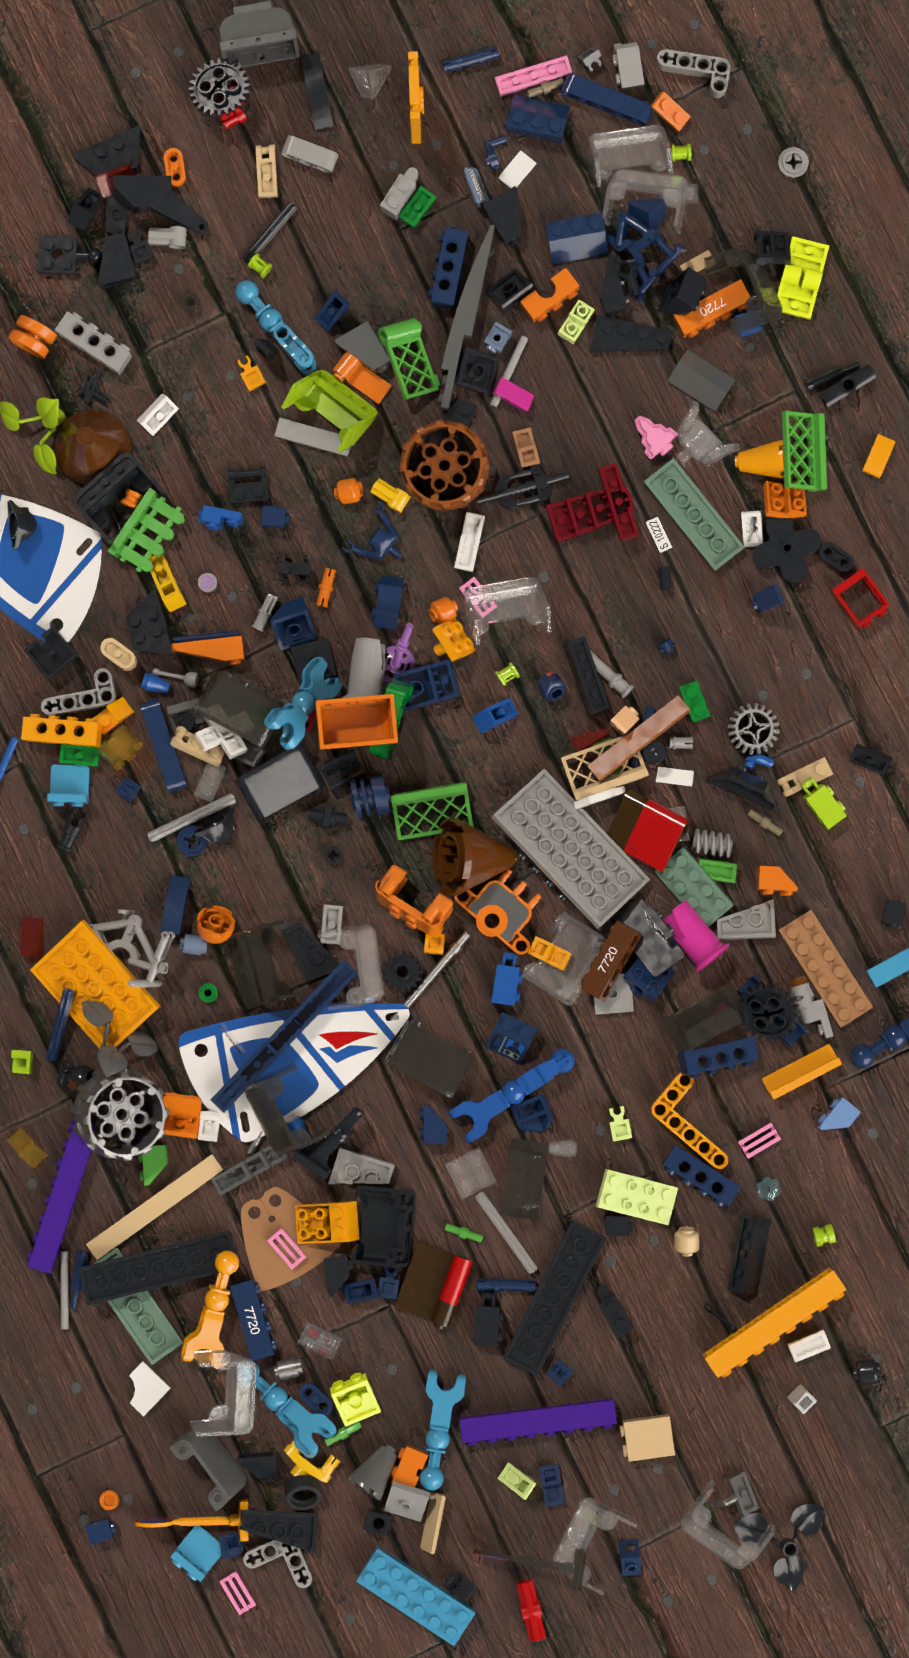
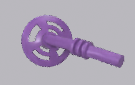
[384,623,415,683]

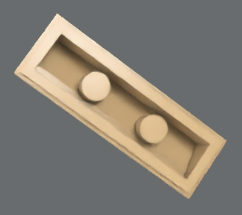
[420,1491,446,1554]

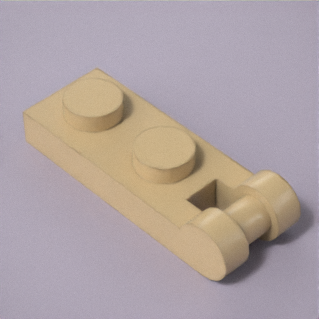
[256,144,278,198]
[170,726,225,767]
[777,757,833,797]

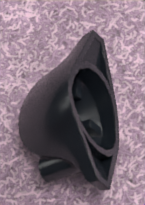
[7,500,37,550]
[192,807,236,844]

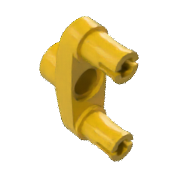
[284,1440,341,1483]

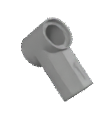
[148,226,187,249]

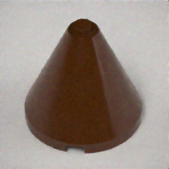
[55,410,132,486]
[432,818,517,896]

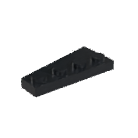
[590,315,672,353]
[239,1510,318,1553]

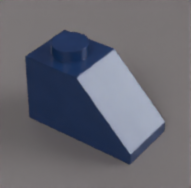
[751,583,784,614]

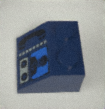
[486,1012,537,1063]

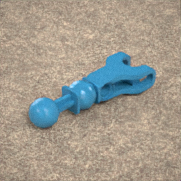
[235,280,317,376]
[236,1360,337,1458]
[419,1369,466,1491]

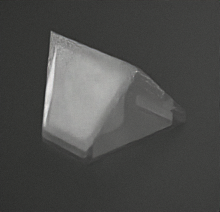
[347,64,392,100]

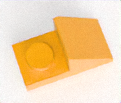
[92,697,134,735]

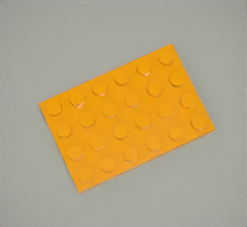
[30,920,160,1049]

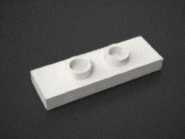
[454,512,485,572]

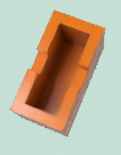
[390,1444,428,1487]

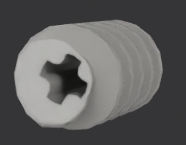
[692,829,733,858]

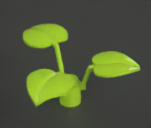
[0,397,65,475]

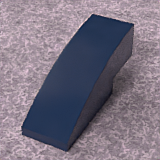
[160,875,190,935]

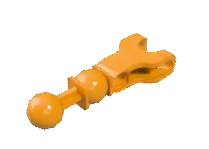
[181,1251,239,1368]

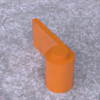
[332,352,392,405]

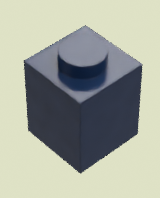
[261,506,290,530]
[85,1517,117,1545]

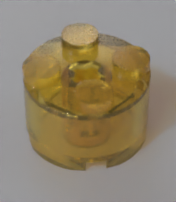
[98,725,144,771]

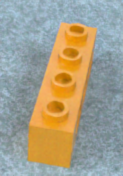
[21,714,103,747]

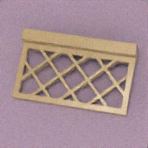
[561,734,649,801]

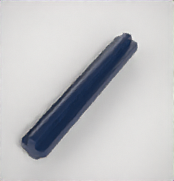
[46,988,74,1062]

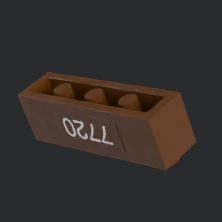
[580,921,642,1001]

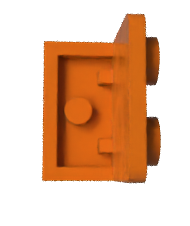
[163,1092,202,1139]

